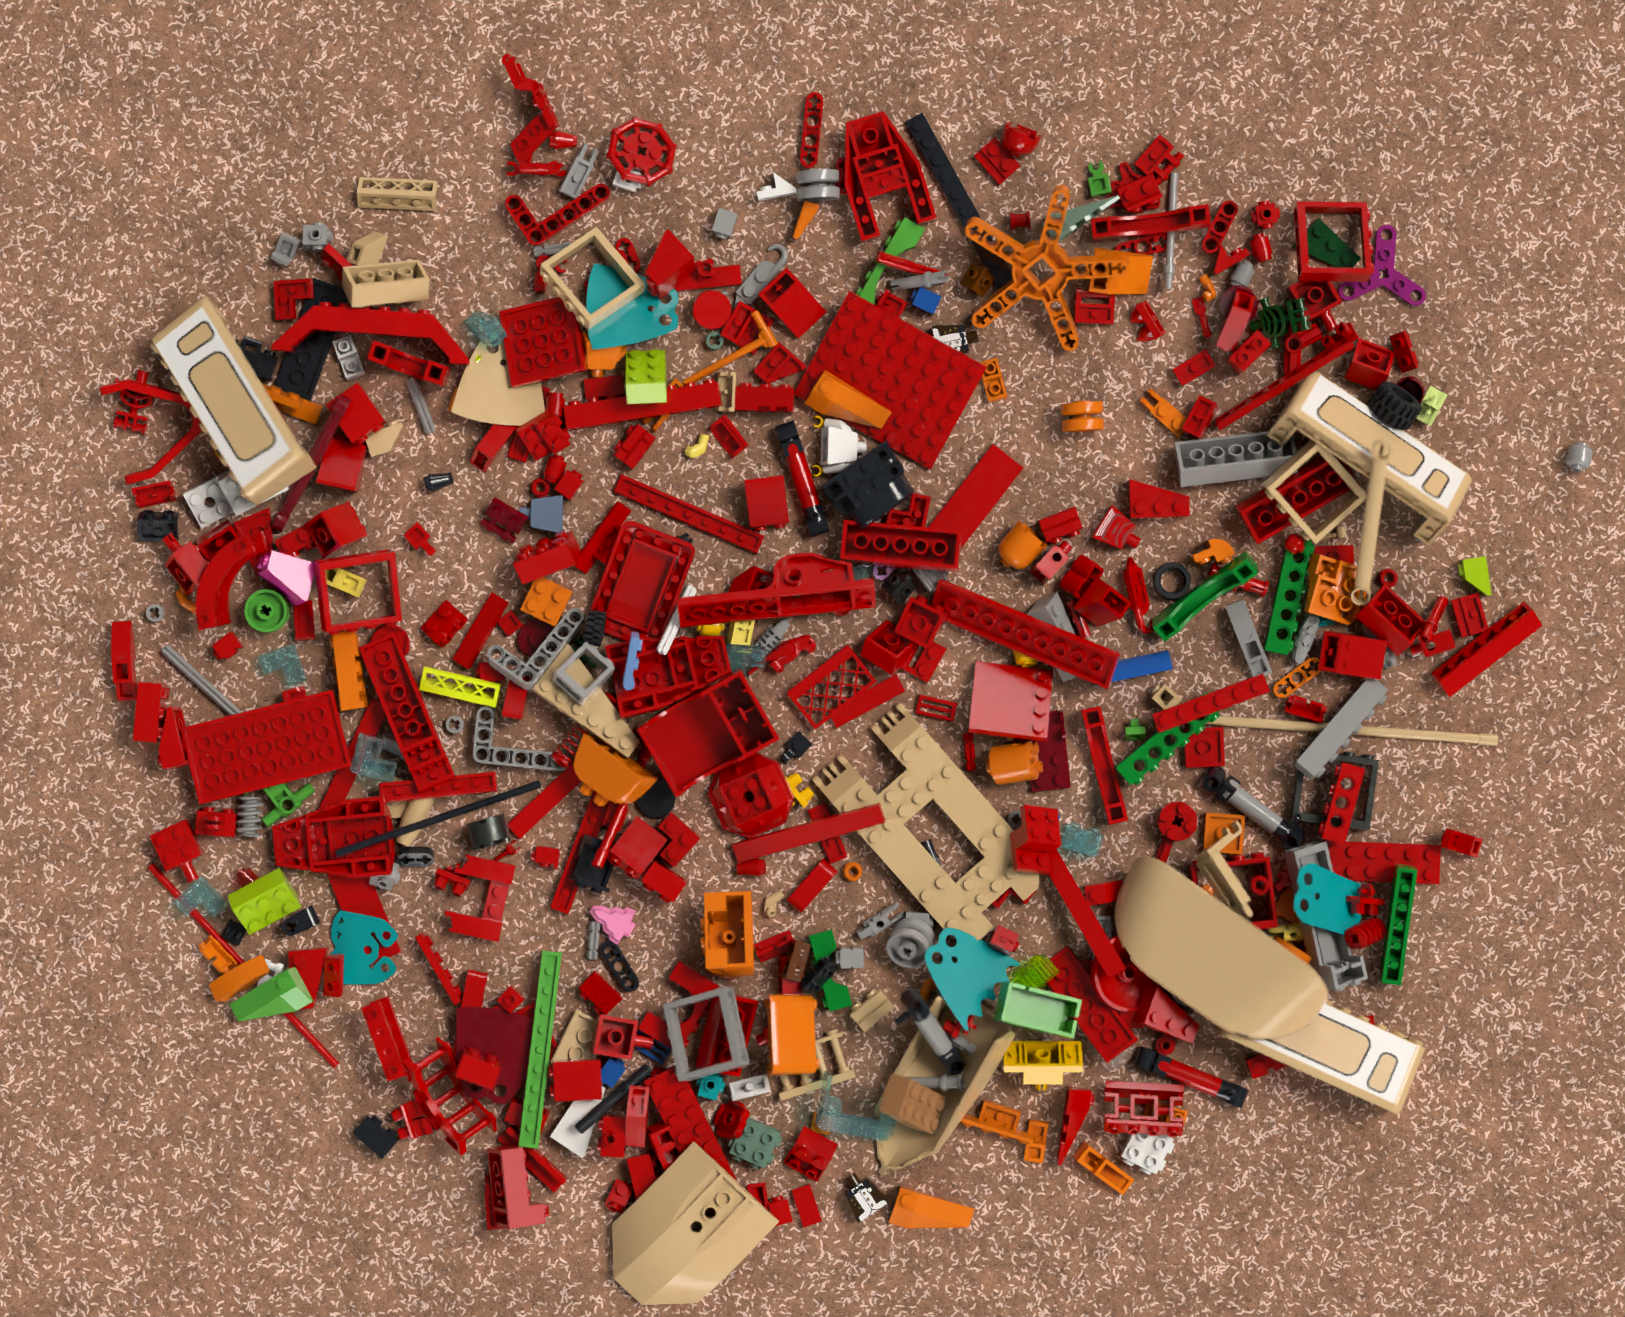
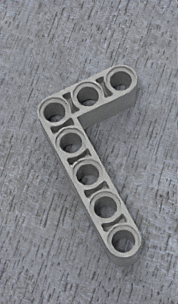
[487,608,584,690]
[473,706,569,771]

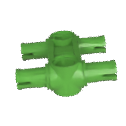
[243,782,316,827]

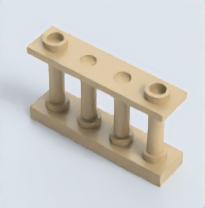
[767,1029,856,1101]

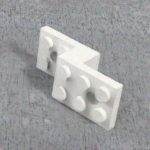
[183,469,289,529]

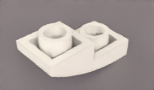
[332,335,365,381]

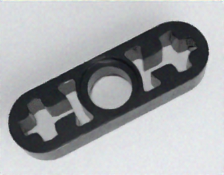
[601,940,639,992]

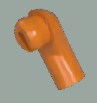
[175,586,196,614]
[919,977,938,1001]

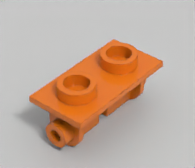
[198,935,237,974]

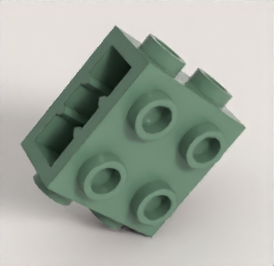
[727,1117,783,1170]

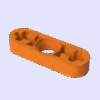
[1273,657,1321,698]

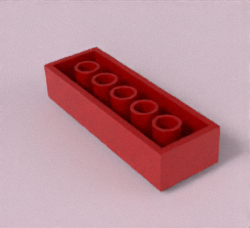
[1234,454,1359,544]
[840,520,962,573]

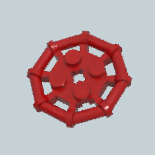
[606,116,678,187]

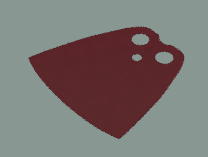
[456,1007,533,1104]

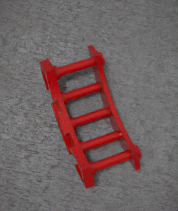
[195,531,269,631]
[402,1037,497,1156]

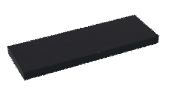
[275,278,348,401]

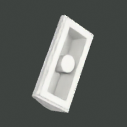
[729,1074,771,1101]

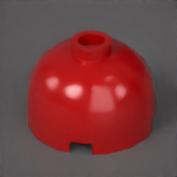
[1001,122,1042,157]

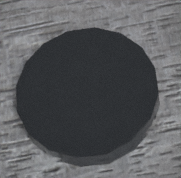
[637,779,676,818]

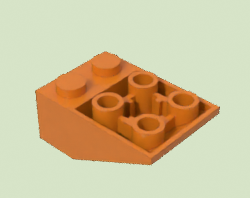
[1089,248,1153,294]

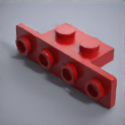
[574,501,631,574]

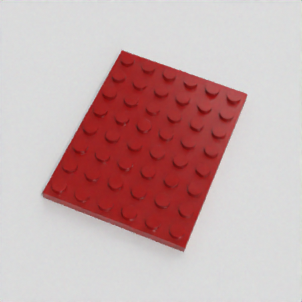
[794,291,987,469]

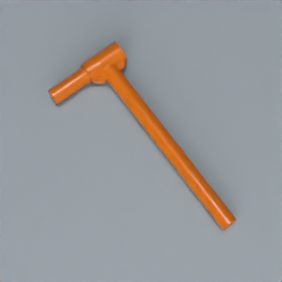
[683,310,778,384]

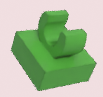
[1124,719,1146,741]

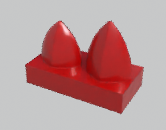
[1129,300,1166,342]

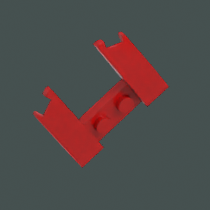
[444,854,516,942]

